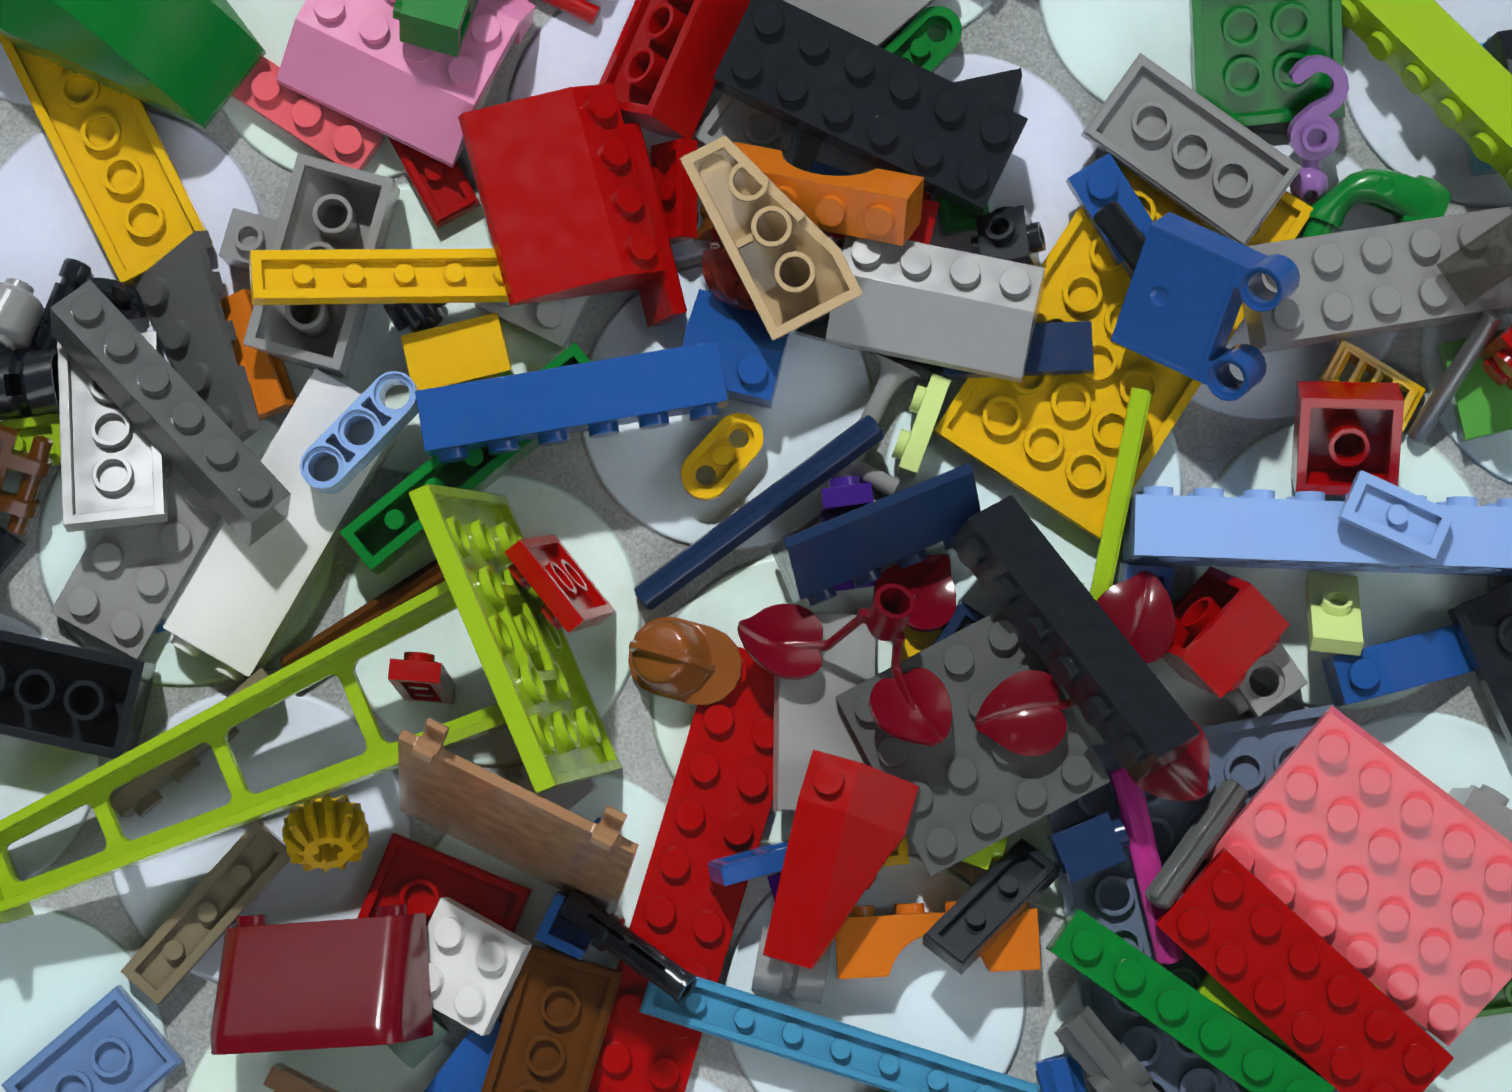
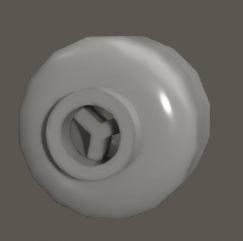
[0,278,44,354]

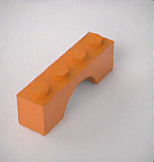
[734,142,924,246]
[835,901,1041,979]

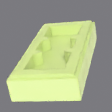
[1305,571,1364,656]

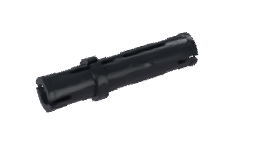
[559,890,698,1004]

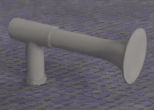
[827,353,921,496]

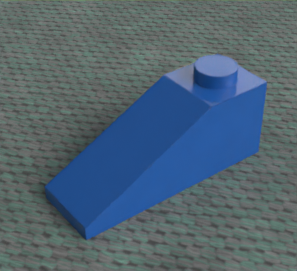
[1321,625,1474,707]

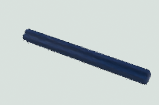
[634,415,885,610]

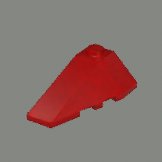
[763,750,920,970]

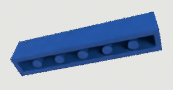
[415,340,728,463]

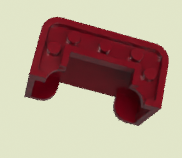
[210,904,434,1055]

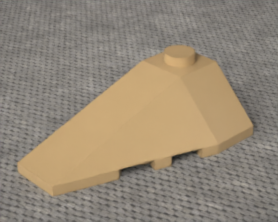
[680,135,863,341]

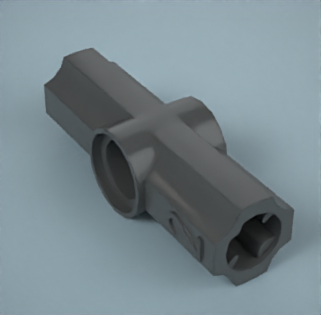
[1054,1005,1158,1092]

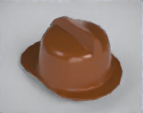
[628,617,742,705]

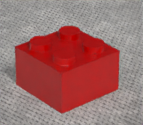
[1291,381,1404,495]
[1161,566,1290,699]

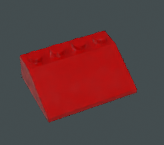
[458,83,665,306]

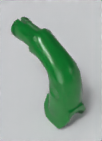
[1301,168,1451,238]

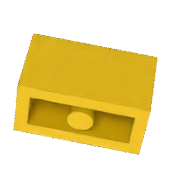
[400,313,514,390]

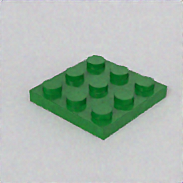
[1189,0,1345,126]

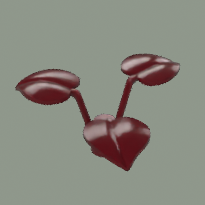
[737,554,956,746]
[974,571,1210,801]

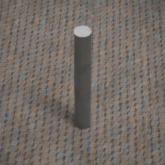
[1407,309,1503,443]

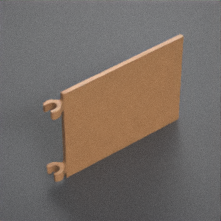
[398,718,639,914]

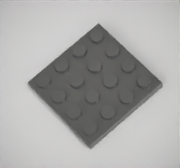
[835,609,1111,877]

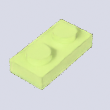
[892,373,951,479]

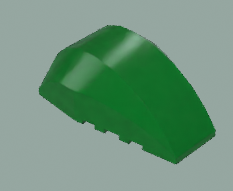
[0,0,266,129]

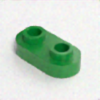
[885,6,962,72]

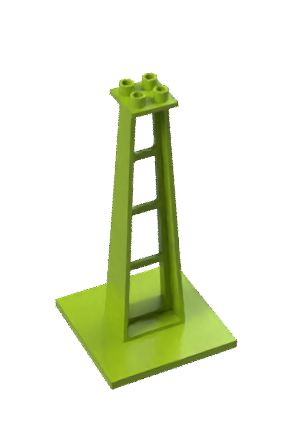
[0,484,622,924]

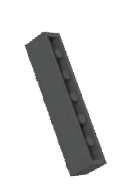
[50,280,291,547]

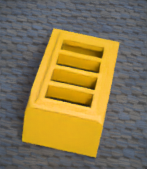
[1317,339,1426,433]

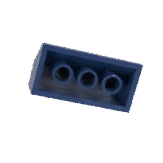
[770,463,981,607]

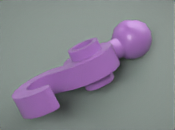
[1287,54,1349,203]

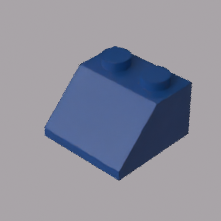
[681,289,790,409]

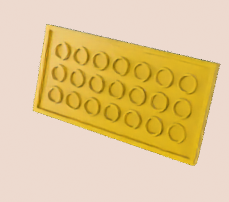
[933,160,1313,540]

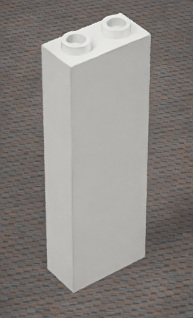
[163,368,405,682]

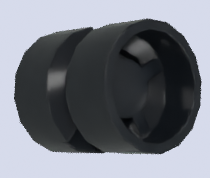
[0,348,59,420]

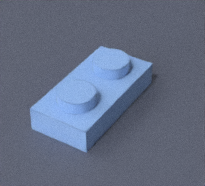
[1337,470,1456,561]

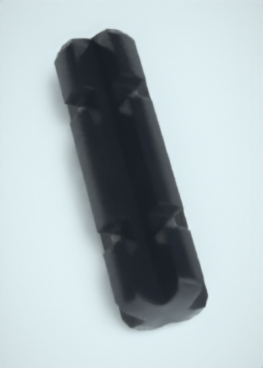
[32,258,91,350]

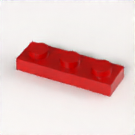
[388,652,456,704]

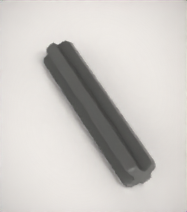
[1145,779,1248,910]

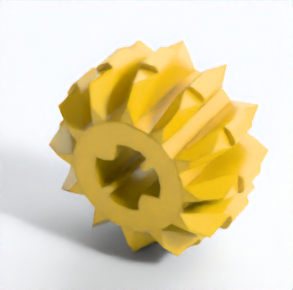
[282,794,370,874]

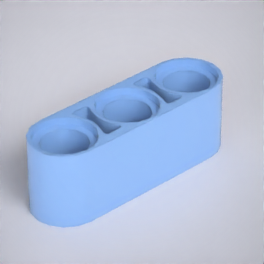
[300,371,419,494]

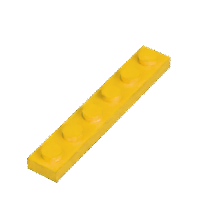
[249,248,553,305]

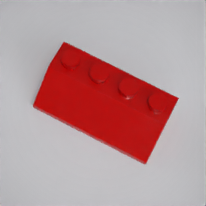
[599,0,751,139]

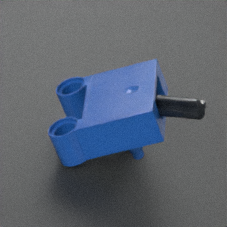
[1093,201,1300,401]

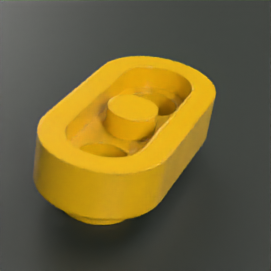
[681,413,764,501]

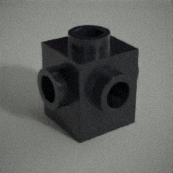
[971,205,1046,267]

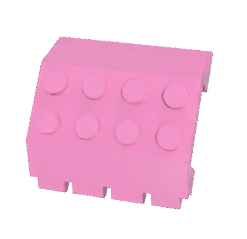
[276,0,536,168]

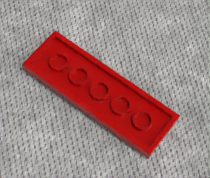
[1155,847,1454,1092]

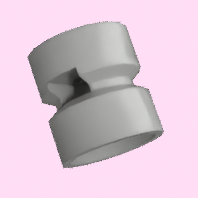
[751,927,832,1004]

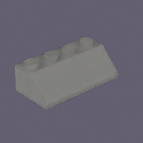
[243,153,401,378]
[826,235,1045,383]

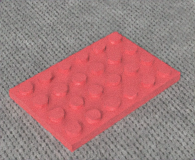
[1205,705,1512,1046]

